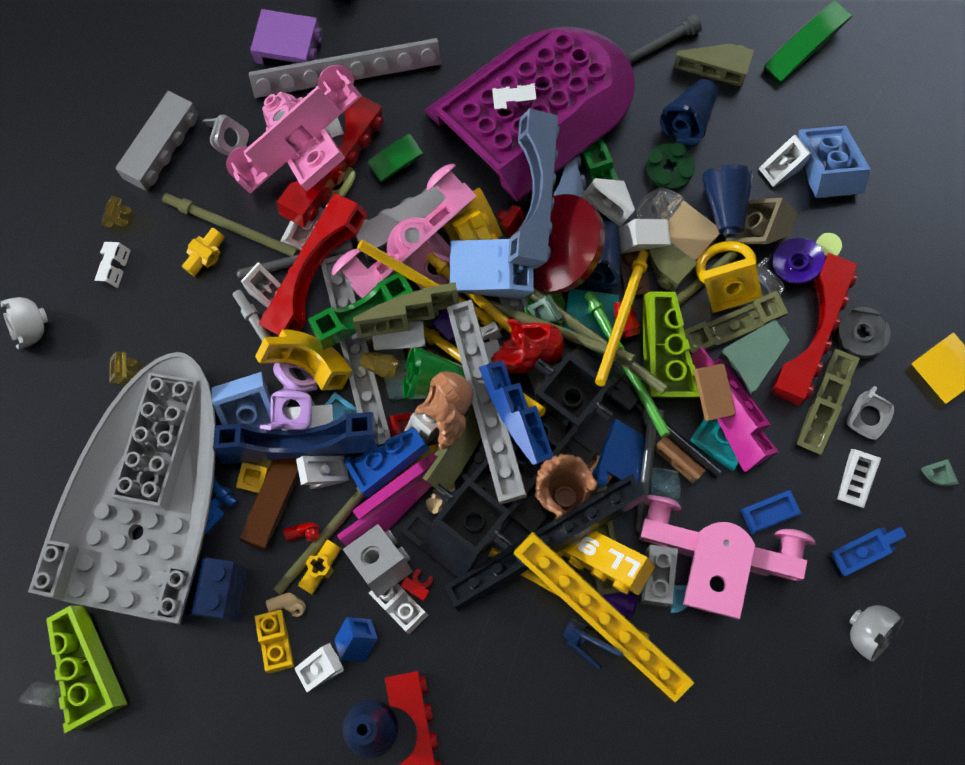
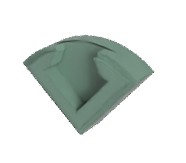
[527,295,562,322]
[921,459,959,486]

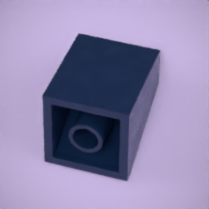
[184,558,248,623]

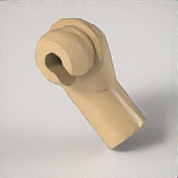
[266,592,306,617]

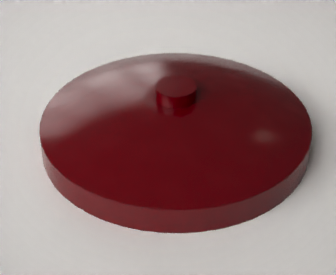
[522,194,605,294]

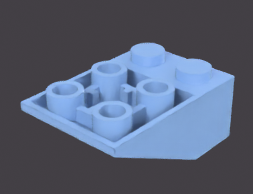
[450,239,534,299]

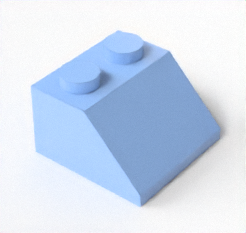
[212,372,279,430]

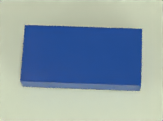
[740,490,802,535]

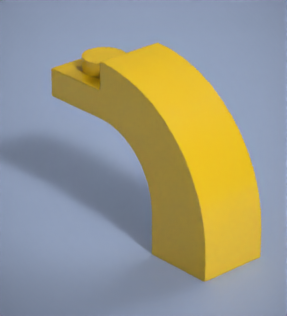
[255,329,352,390]

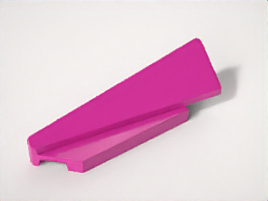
[691,347,779,471]
[337,450,437,547]

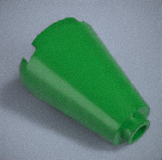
[402,347,466,400]

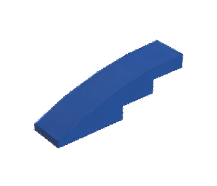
[479,360,553,465]

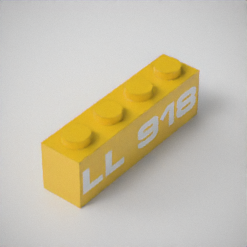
[553,515,655,595]

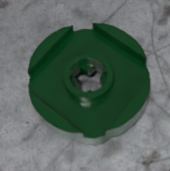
[645,143,695,192]

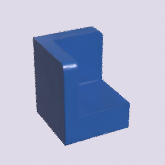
[335,617,378,662]

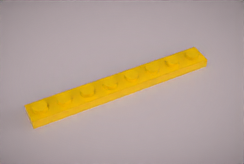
[514,532,694,703]

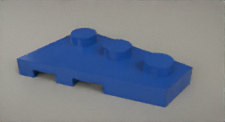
[343,428,430,498]

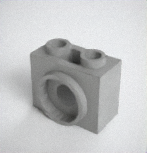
[343,524,413,598]
[640,545,678,608]

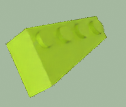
[46,606,128,734]

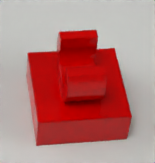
[495,205,526,238]
[401,569,434,602]

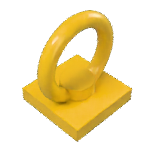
[695,241,763,313]

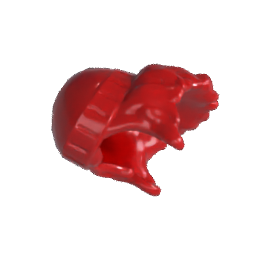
[491,319,564,374]

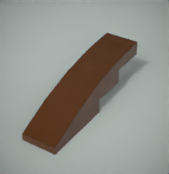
[240,458,299,550]

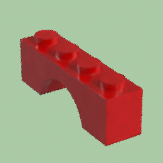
[385,671,442,765]

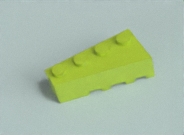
[643,292,700,398]

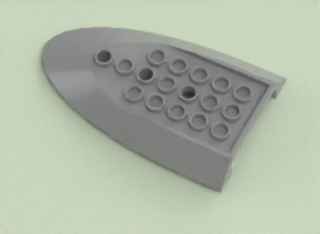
[28,352,216,624]

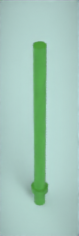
[584,291,671,438]

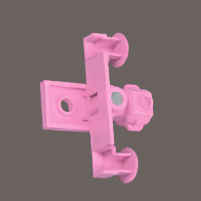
[226,65,362,194]

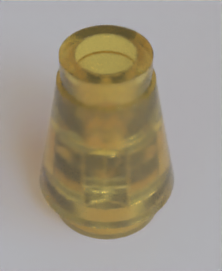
[359,351,399,379]

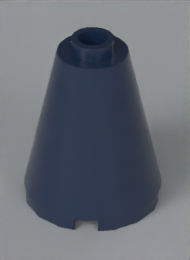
[659,79,718,145]
[702,164,753,238]
[580,220,622,292]
[342,700,398,758]

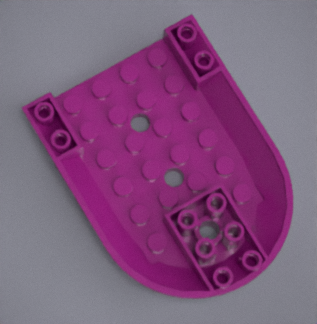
[424,27,635,202]

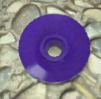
[773,238,825,284]

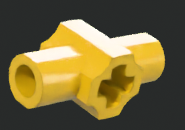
[181,228,225,277]
[298,540,341,595]

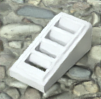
[837,449,881,508]

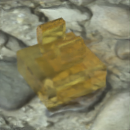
[101,196,131,228]
[109,351,137,384]

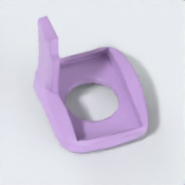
[273,363,319,407]
[260,390,312,431]

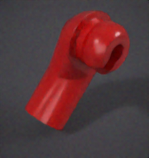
[283,522,320,542]

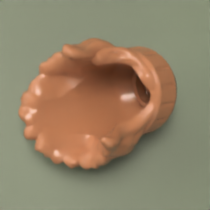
[415,371,473,450]
[535,454,598,517]

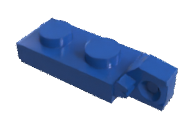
[830,527,906,577]

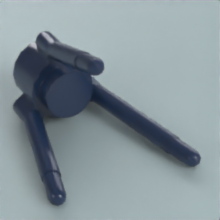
[562,617,623,670]

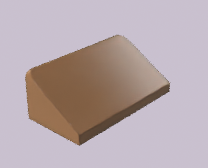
[694,364,736,421]
[655,437,706,484]

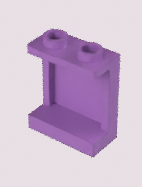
[250,9,322,64]

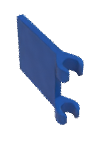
[592,419,645,488]

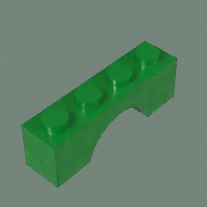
[308,272,413,351]

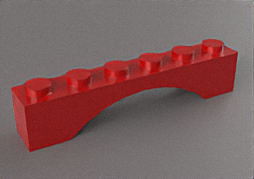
[277,96,384,228]
[259,193,368,336]
[770,253,858,406]

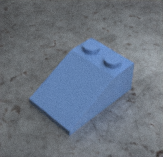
[798,125,871,198]

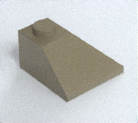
[726,198,798,244]

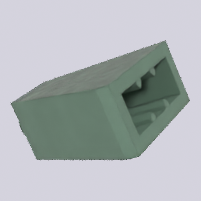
[719,319,790,396]

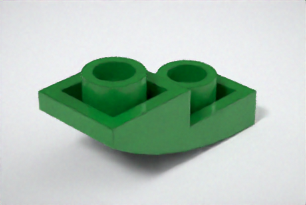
[368,134,424,182]

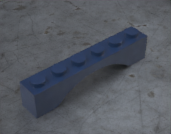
[213,412,378,464]

